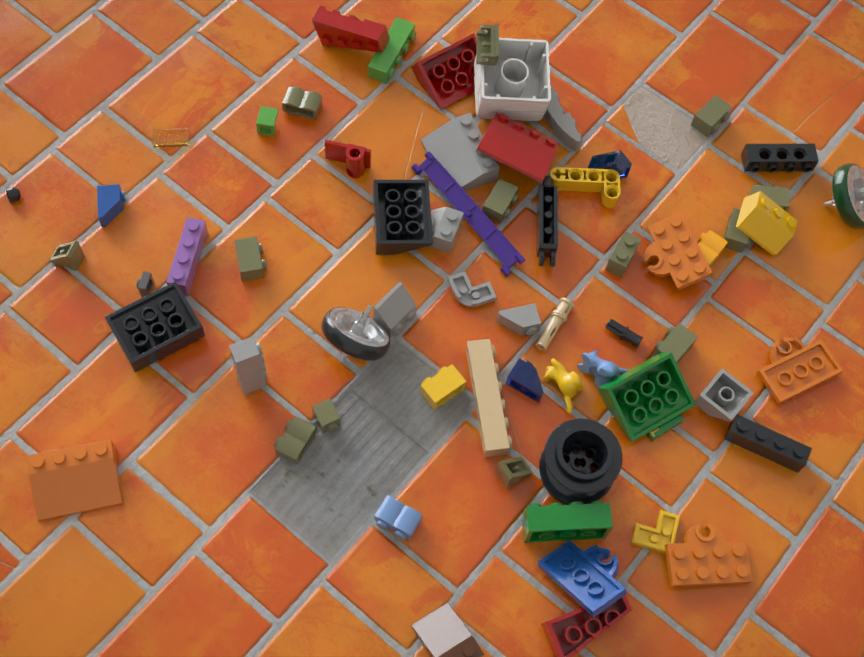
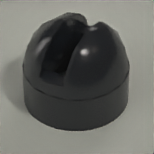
[6,187,21,203]

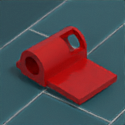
[325,139,371,178]

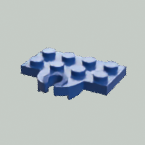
[538,540,626,617]

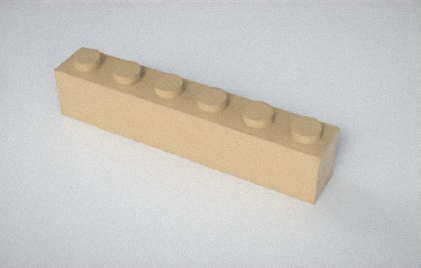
[466,339,512,457]

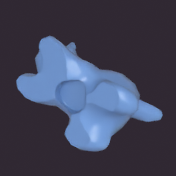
[577,349,629,388]

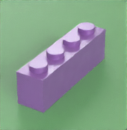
[166,218,208,296]

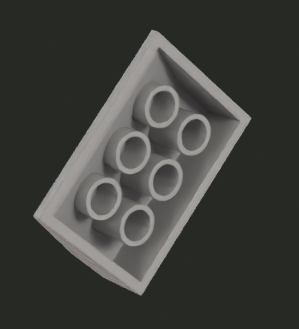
[421,113,500,191]

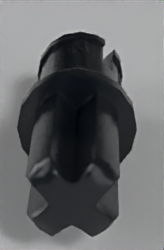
[606,319,643,348]

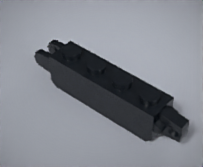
[537,176,558,267]

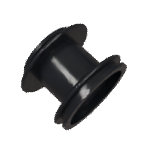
[539,418,623,505]

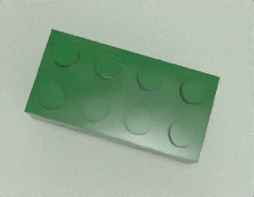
[522,501,613,543]

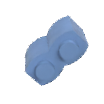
[374,495,423,540]

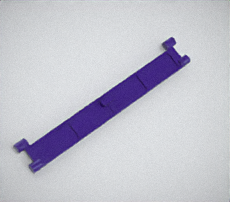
[411,151,525,277]

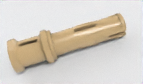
[535,297,575,351]

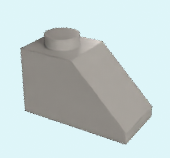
[497,303,541,336]

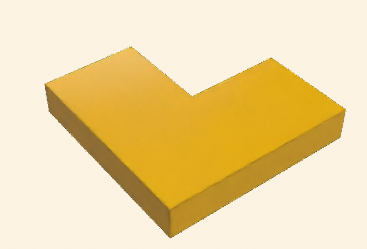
[631,510,680,554]

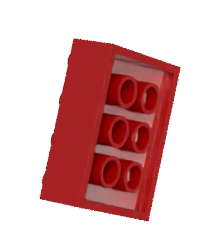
[411,33,476,110]
[476,112,560,183]

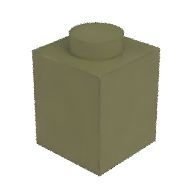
[312,398,341,433]

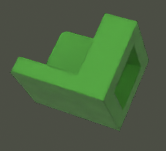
[256,106,278,136]

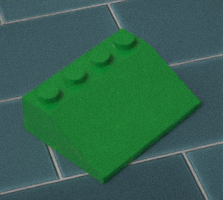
[597,352,696,442]

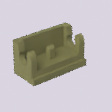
[476,24,499,66]

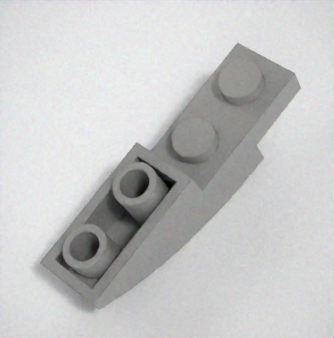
[544,86,582,151]

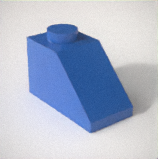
[97,184,126,227]

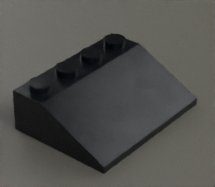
[373,180,433,255]
[105,281,205,372]

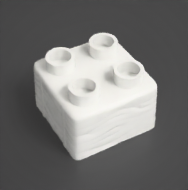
[474,38,551,121]

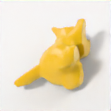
[543,358,583,414]

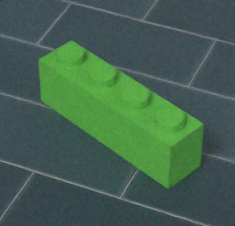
[368,17,416,84]

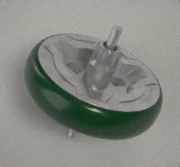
[824,163,864,229]

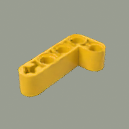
[549,167,621,208]

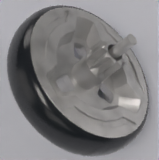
[321,305,390,362]

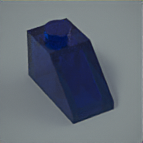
[588,150,632,179]
[506,358,544,403]

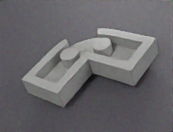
[447,272,497,307]

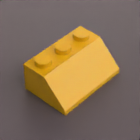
[736,191,798,256]

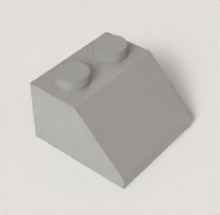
[430,207,464,253]
[374,282,416,338]
[695,368,754,422]

